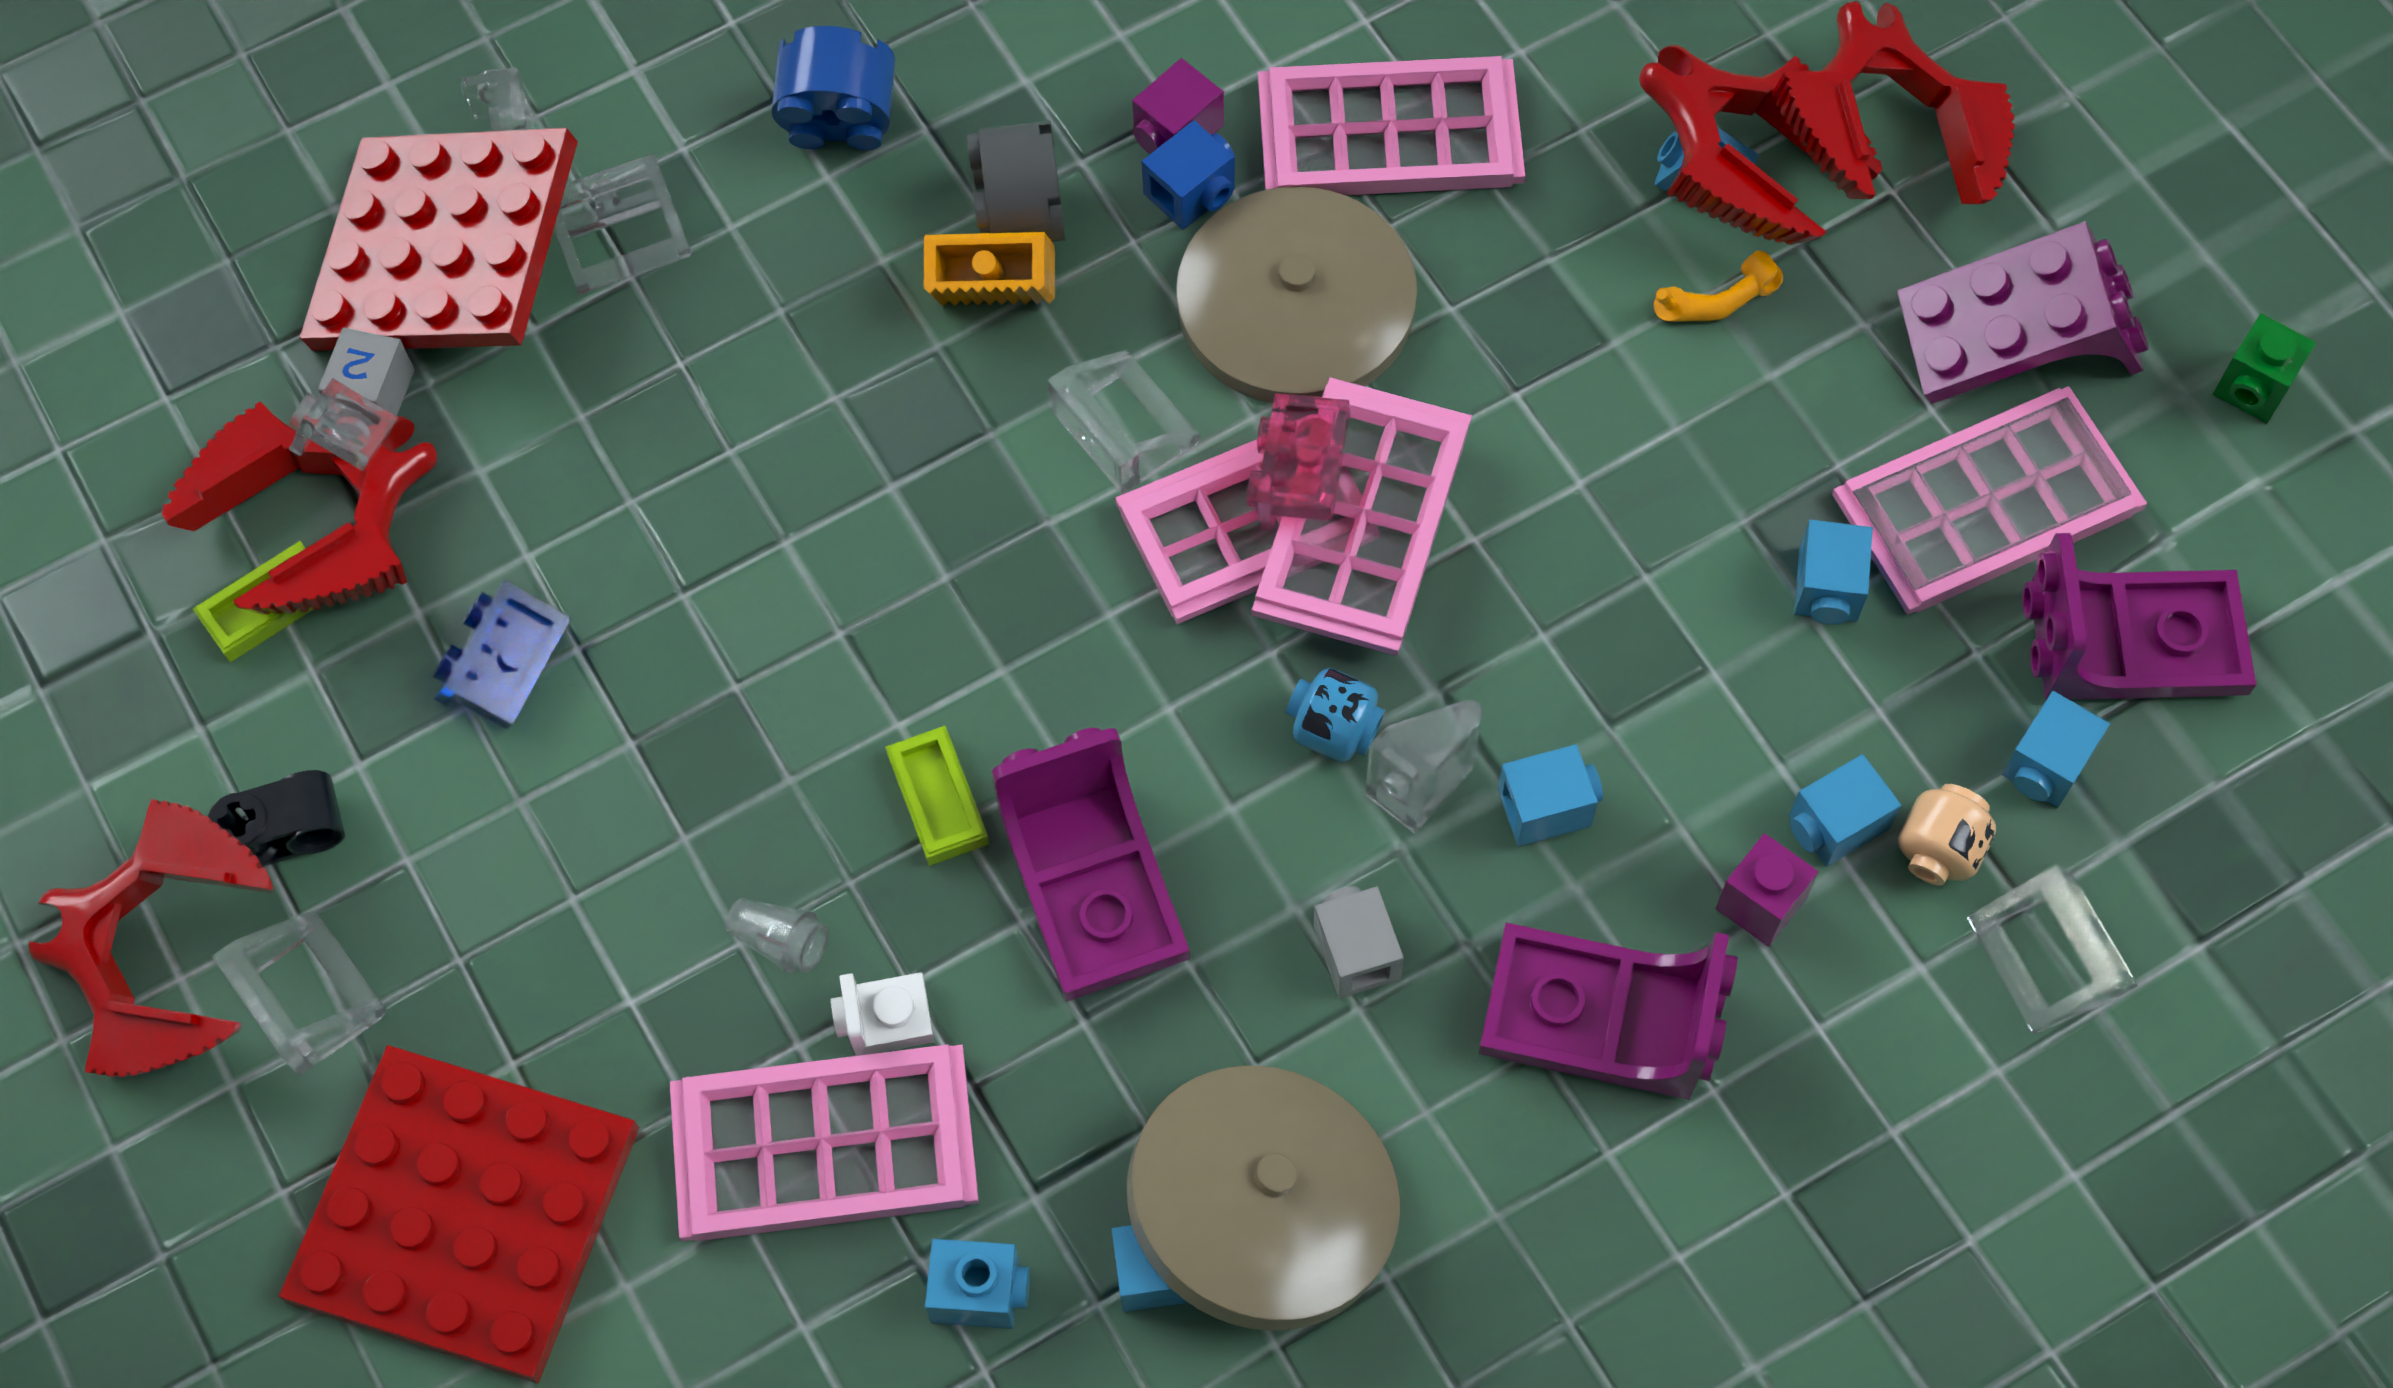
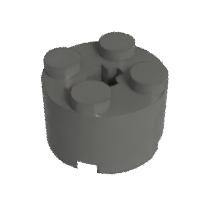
[967,121,1065,242]

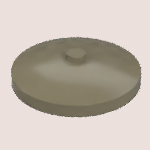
[1177,186,1417,405]
[1126,1066,1400,1331]

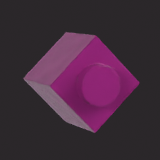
[1132,58,1224,154]
[1715,833,1819,947]

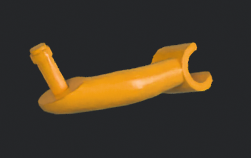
[1653,250,1783,322]

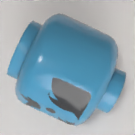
[1285,668,1385,763]

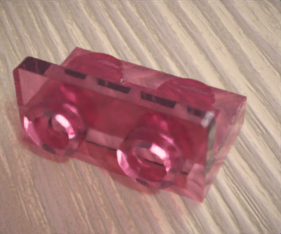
[1247,393,1351,531]

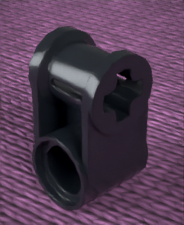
[208,770,345,868]

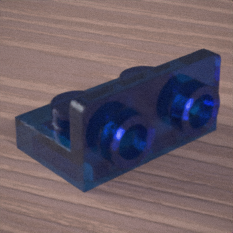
[432,580,571,729]

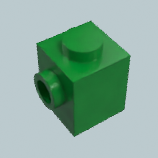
[2212,313,2317,424]

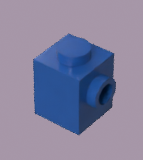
[1141,120,1235,230]

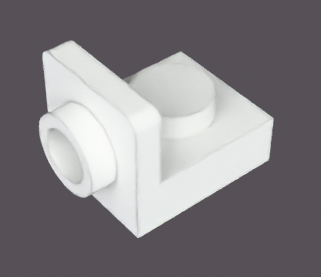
[831,972,935,1056]

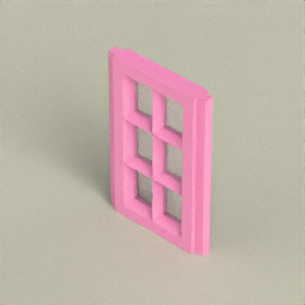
[1115,415,1381,624]

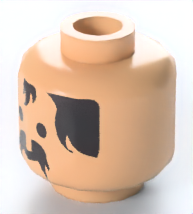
[1898,784,1996,886]

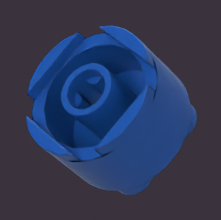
[772,26,895,150]

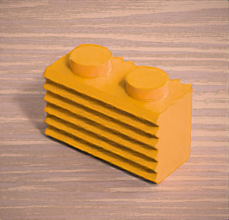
[924,232,1055,306]

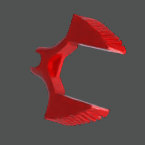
[1772,1,2015,204]
[1639,45,1882,245]
[162,402,437,615]
[28,799,274,1077]

